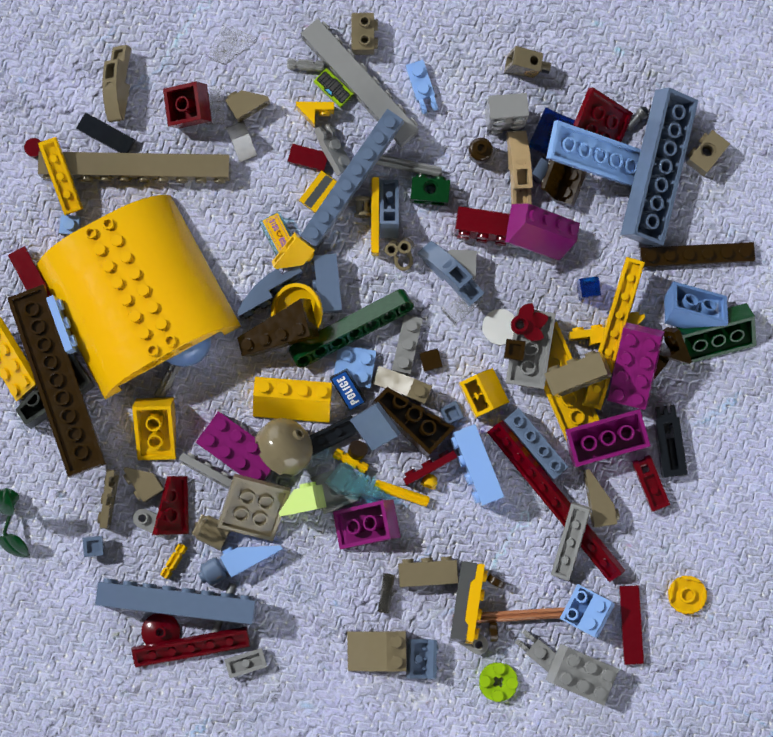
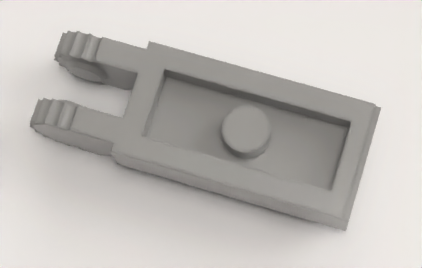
[315,123,351,176]
[515,630,556,672]

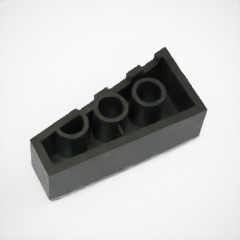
[15,353,96,429]

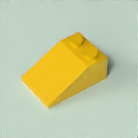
[132,397,176,460]

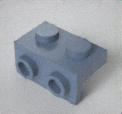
[406,639,439,679]

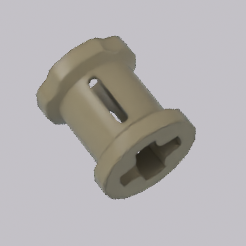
[354,196,371,218]

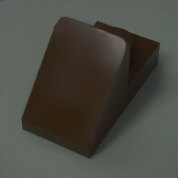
[659,327,692,364]

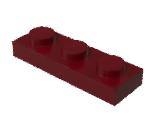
[403,450,457,486]

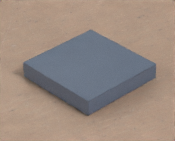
[350,402,401,451]

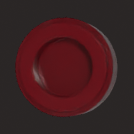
[24,138,41,158]

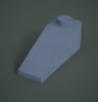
[380,180,399,238]

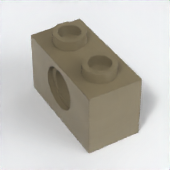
[686,130,730,177]

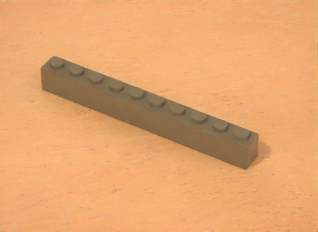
[38,151,231,184]

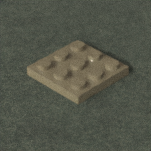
[217,473,291,542]

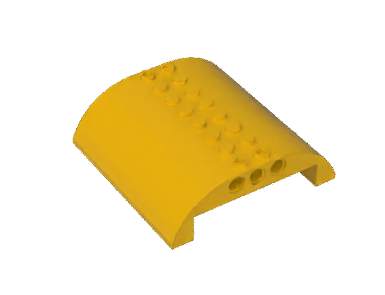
[36,195,241,399]

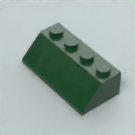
[674,303,756,365]

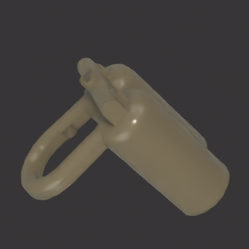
[385,238,414,271]
[192,514,230,551]

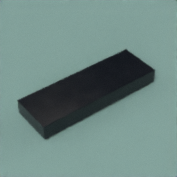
[76,112,135,153]
[310,415,359,456]

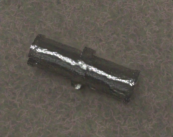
[377,573,395,614]

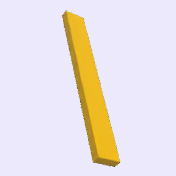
[582,257,645,410]

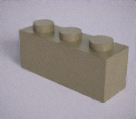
[398,556,458,587]

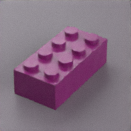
[607,322,665,410]
[196,411,272,481]

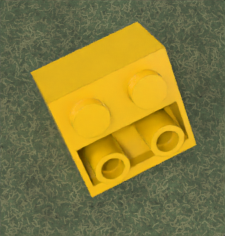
[458,368,509,419]

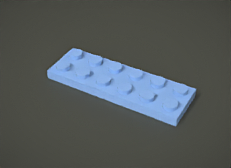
[546,120,641,187]

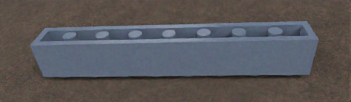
[300,109,405,247]

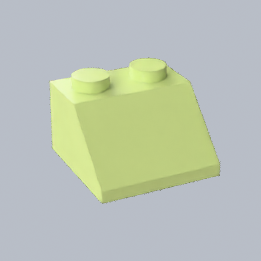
[279,482,327,516]

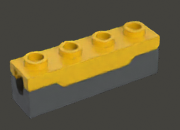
[450,561,488,644]

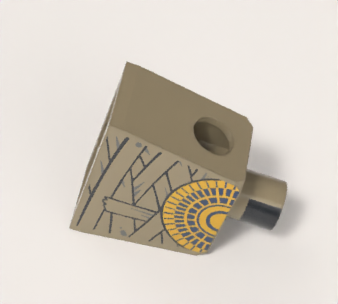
[504,46,551,78]

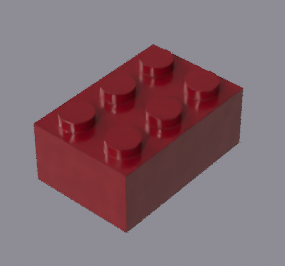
[454,206,510,246]

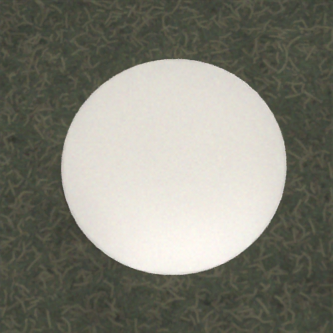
[482,309,515,345]

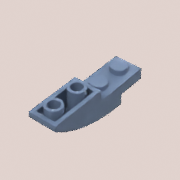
[417,241,485,307]
[237,266,303,319]

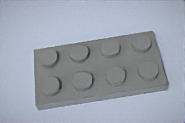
[506,307,556,390]

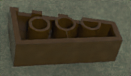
[237,298,319,357]

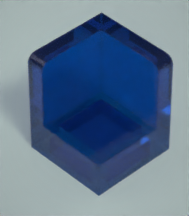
[577,276,601,301]

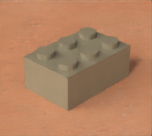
[544,350,612,397]

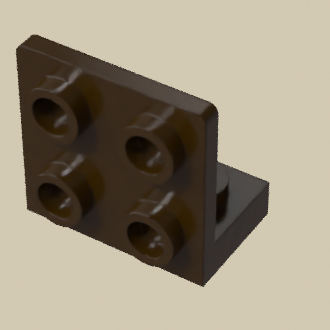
[541,160,587,206]

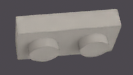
[224,648,268,678]

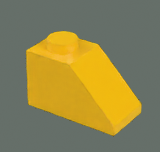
[271,232,315,269]

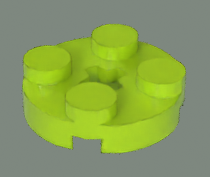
[479,662,518,702]

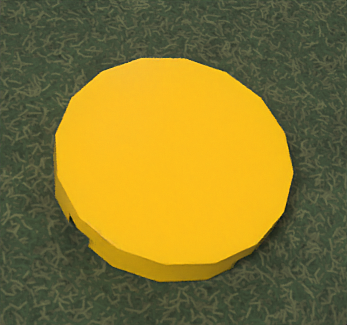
[668,576,707,614]

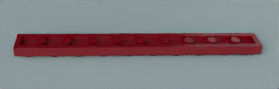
[487,420,625,582]

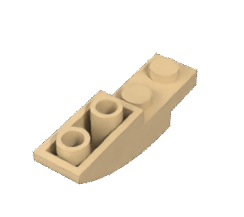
[507,131,533,205]

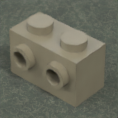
[351,13,378,55]

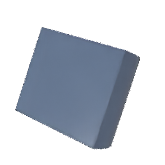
[532,157,549,185]

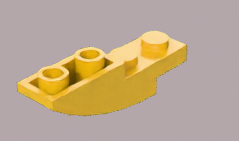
[568,312,645,346]

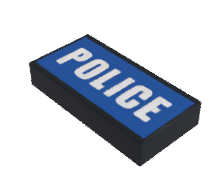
[330,368,366,411]

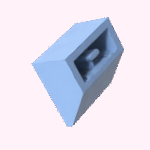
[560,584,615,639]

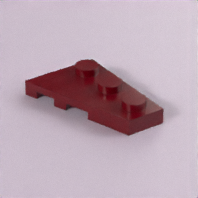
[152,476,189,535]

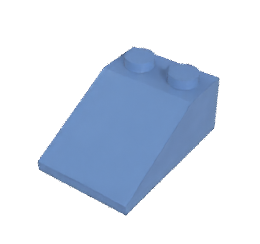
[664,281,728,328]

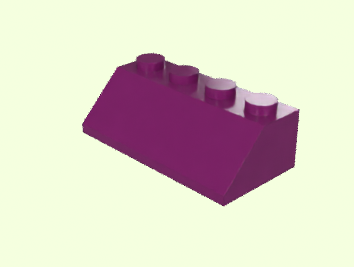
[505,203,580,260]
[565,409,651,467]

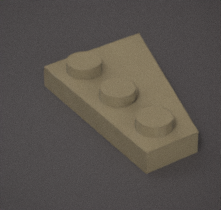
[97,469,120,529]

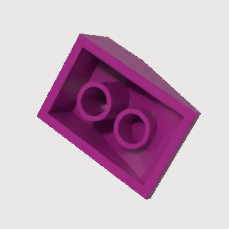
[333,500,401,550]

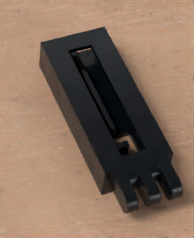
[653,405,688,478]

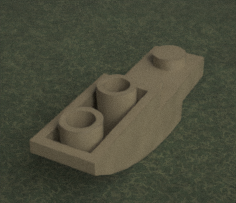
[102,45,132,122]

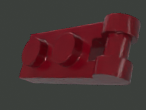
[631,455,670,512]

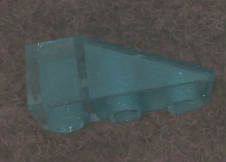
[324,462,387,501]

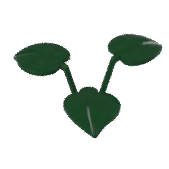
[0,488,30,557]

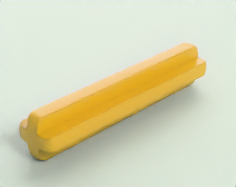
[374,480,430,506]

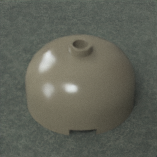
[255,418,313,477]

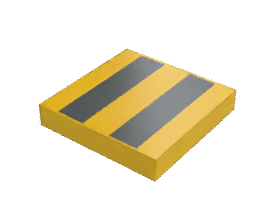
[299,171,337,213]

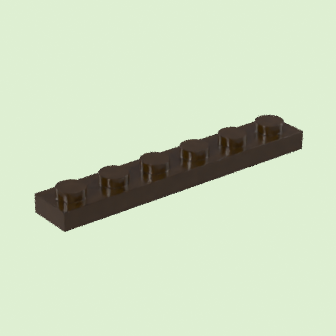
[639,242,755,267]

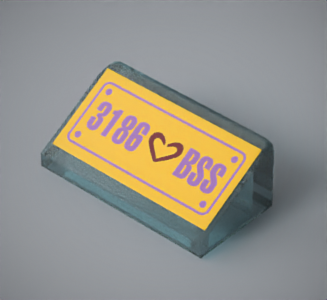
[259,212,292,255]

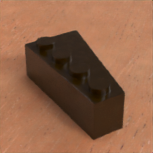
[372,387,456,458]

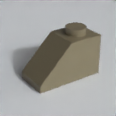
[225,90,270,123]

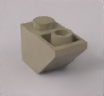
[123,467,164,502]

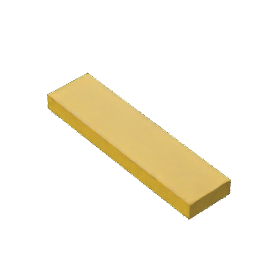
[38,137,83,215]
[371,177,379,256]

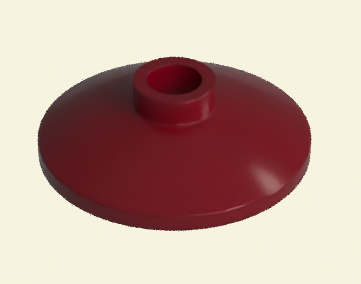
[141,613,180,644]

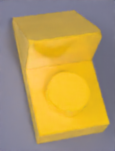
[296,101,334,128]

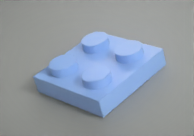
[334,346,376,389]

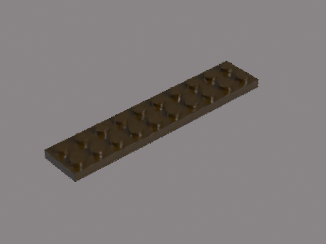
[7,284,106,478]

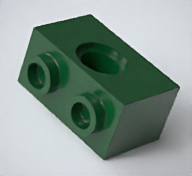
[410,174,450,206]

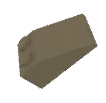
[347,630,407,672]

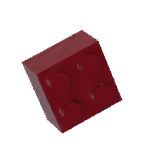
[163,81,212,129]

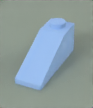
[220,545,283,578]

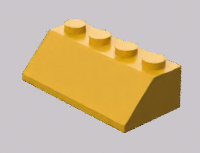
[253,377,332,423]

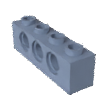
[503,408,568,480]

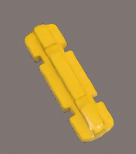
[333,448,369,473]
[160,543,188,579]

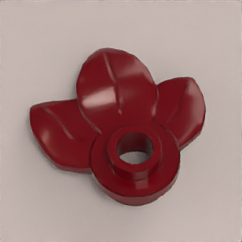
[511,303,548,341]

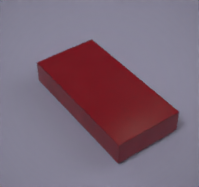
[287,144,328,172]

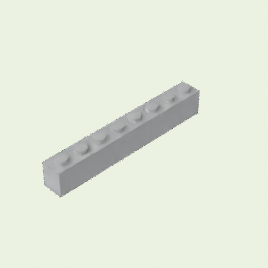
[301,18,419,148]

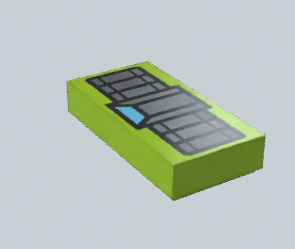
[313,68,353,108]

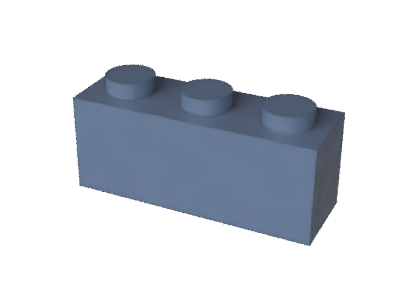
[310,253,342,314]

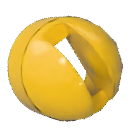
[421,474,437,490]

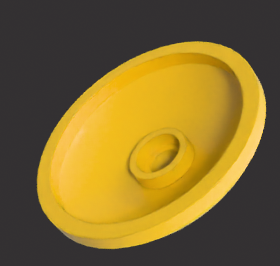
[271,283,323,328]

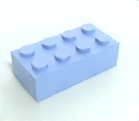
[450,424,504,506]

